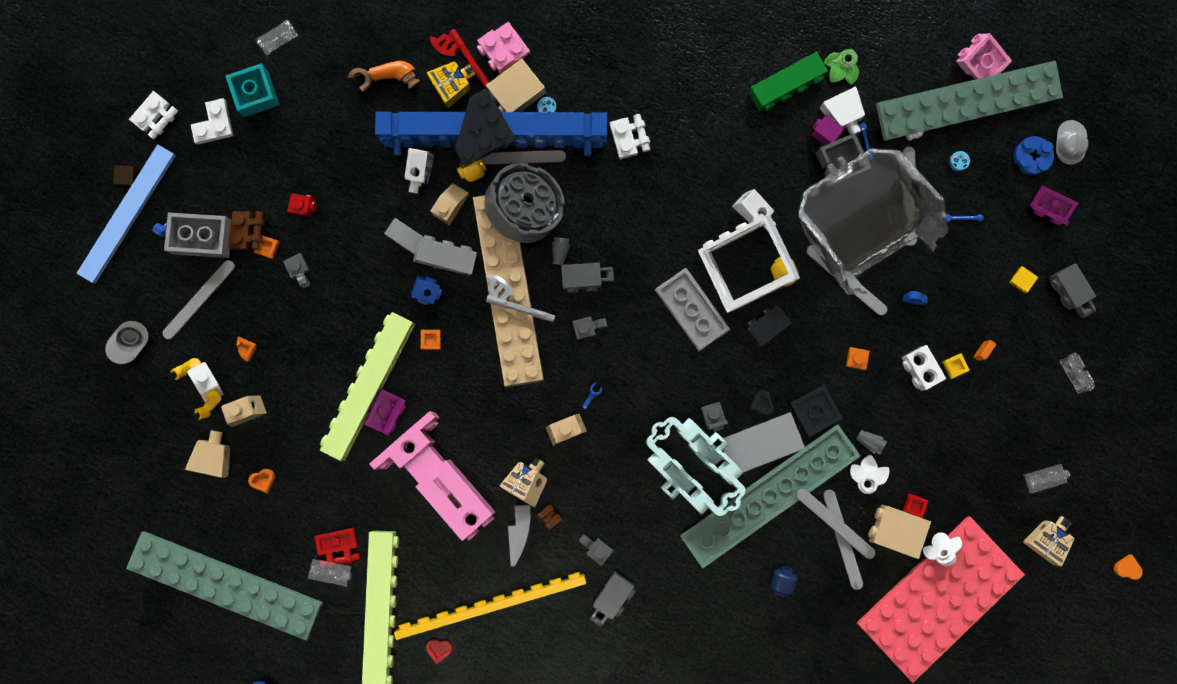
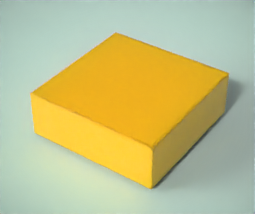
[1010,266,1038,293]
[942,354,970,379]

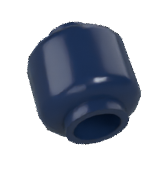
[770,566,798,597]

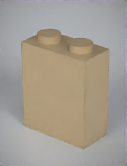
[486,59,546,112]
[869,505,931,559]

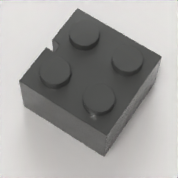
[816,133,871,187]

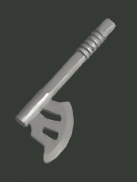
[486,275,555,322]

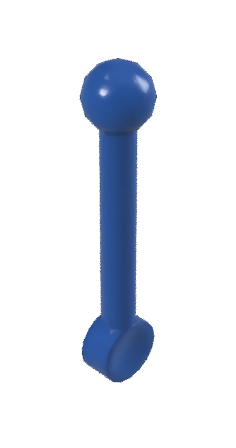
[859,123,874,161]
[943,214,984,222]

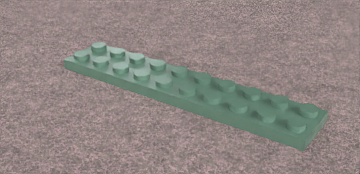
[876,61,1063,141]
[680,424,860,568]
[126,531,323,640]

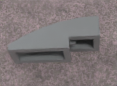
[384,218,436,268]
[508,504,531,566]

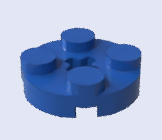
[1013,136,1054,175]

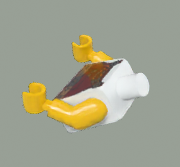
[171,358,224,420]

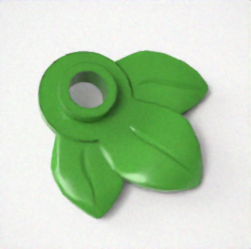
[824,49,859,85]

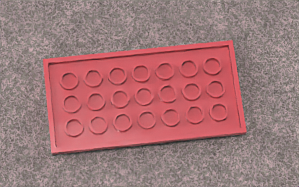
[857,516,1025,683]

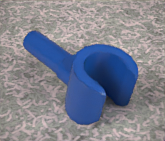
[152,223,167,237]
[582,383,602,409]

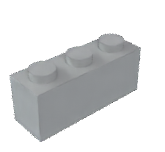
[413,235,477,276]

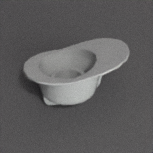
[1056,120,1088,164]
[105,321,148,364]

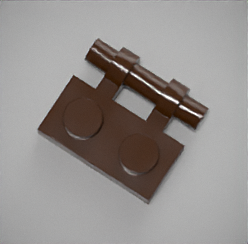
[228,211,265,250]

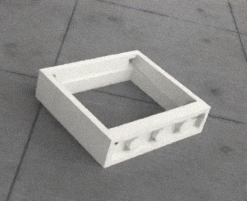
[698,214,800,312]

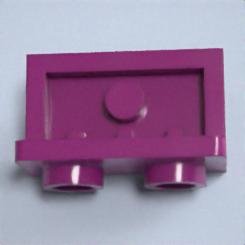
[1030,185,1078,226]
[364,389,405,435]

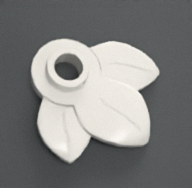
[850,455,889,494]
[923,533,962,566]

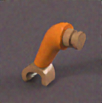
[348,61,420,91]

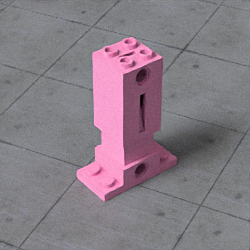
[370,411,495,541]

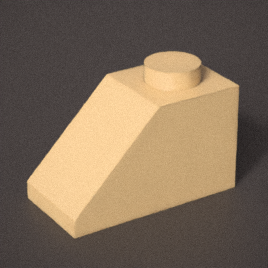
[431,184,469,225]

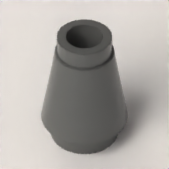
[552,237,571,265]
[856,430,887,455]

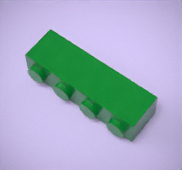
[748,52,828,112]

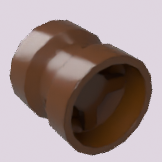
[536,504,562,531]

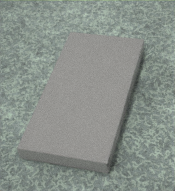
[655,268,730,352]
[719,412,804,472]

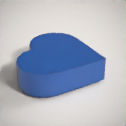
[903,291,928,305]

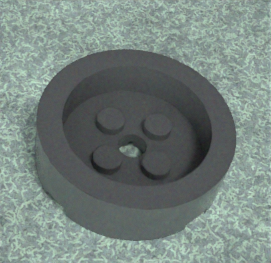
[484,163,565,243]

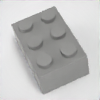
[164,213,232,258]

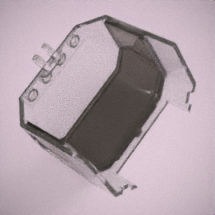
[798,149,948,295]

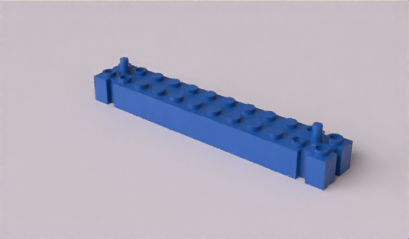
[375,112,607,156]

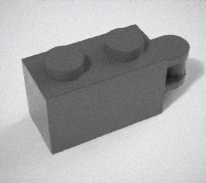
[561,262,614,293]
[1049,264,1096,318]
[589,571,635,628]

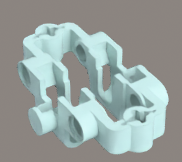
[646,417,745,516]

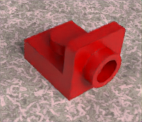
[287,193,316,217]

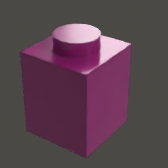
[811,116,844,145]

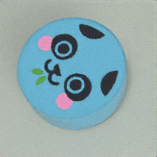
[537,97,556,112]
[949,151,970,171]

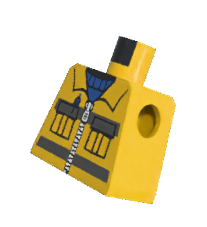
[427,62,475,108]

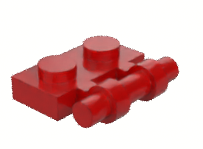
[315,528,361,569]

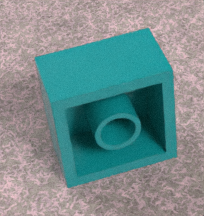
[226,63,279,117]

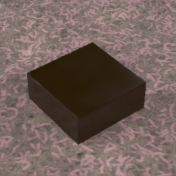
[113,166,136,186]

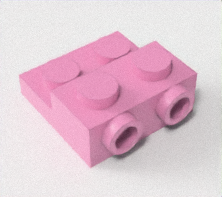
[477,22,530,74]
[956,33,1012,80]

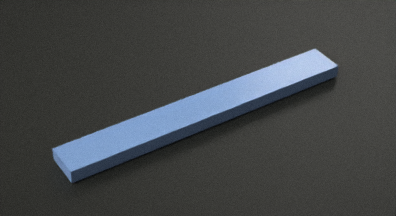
[77,145,176,283]

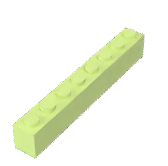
[320,312,415,461]
[362,531,399,684]

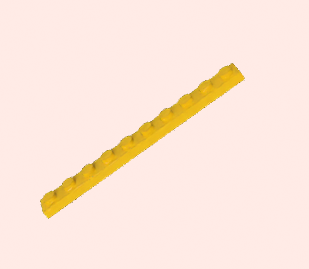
[394,572,586,640]

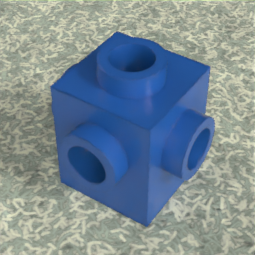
[411,275,442,305]

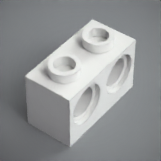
[901,345,946,391]

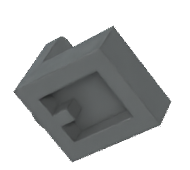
[701,402,728,432]

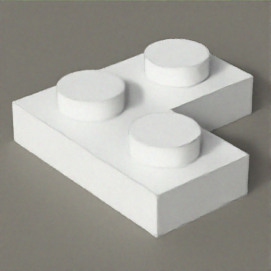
[191,98,234,144]

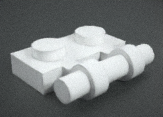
[129,91,178,139]
[609,114,650,160]

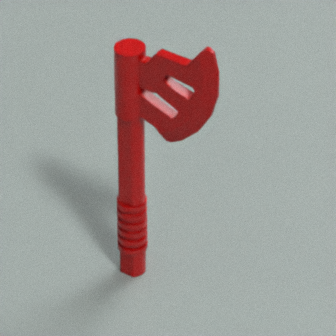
[430,29,489,88]

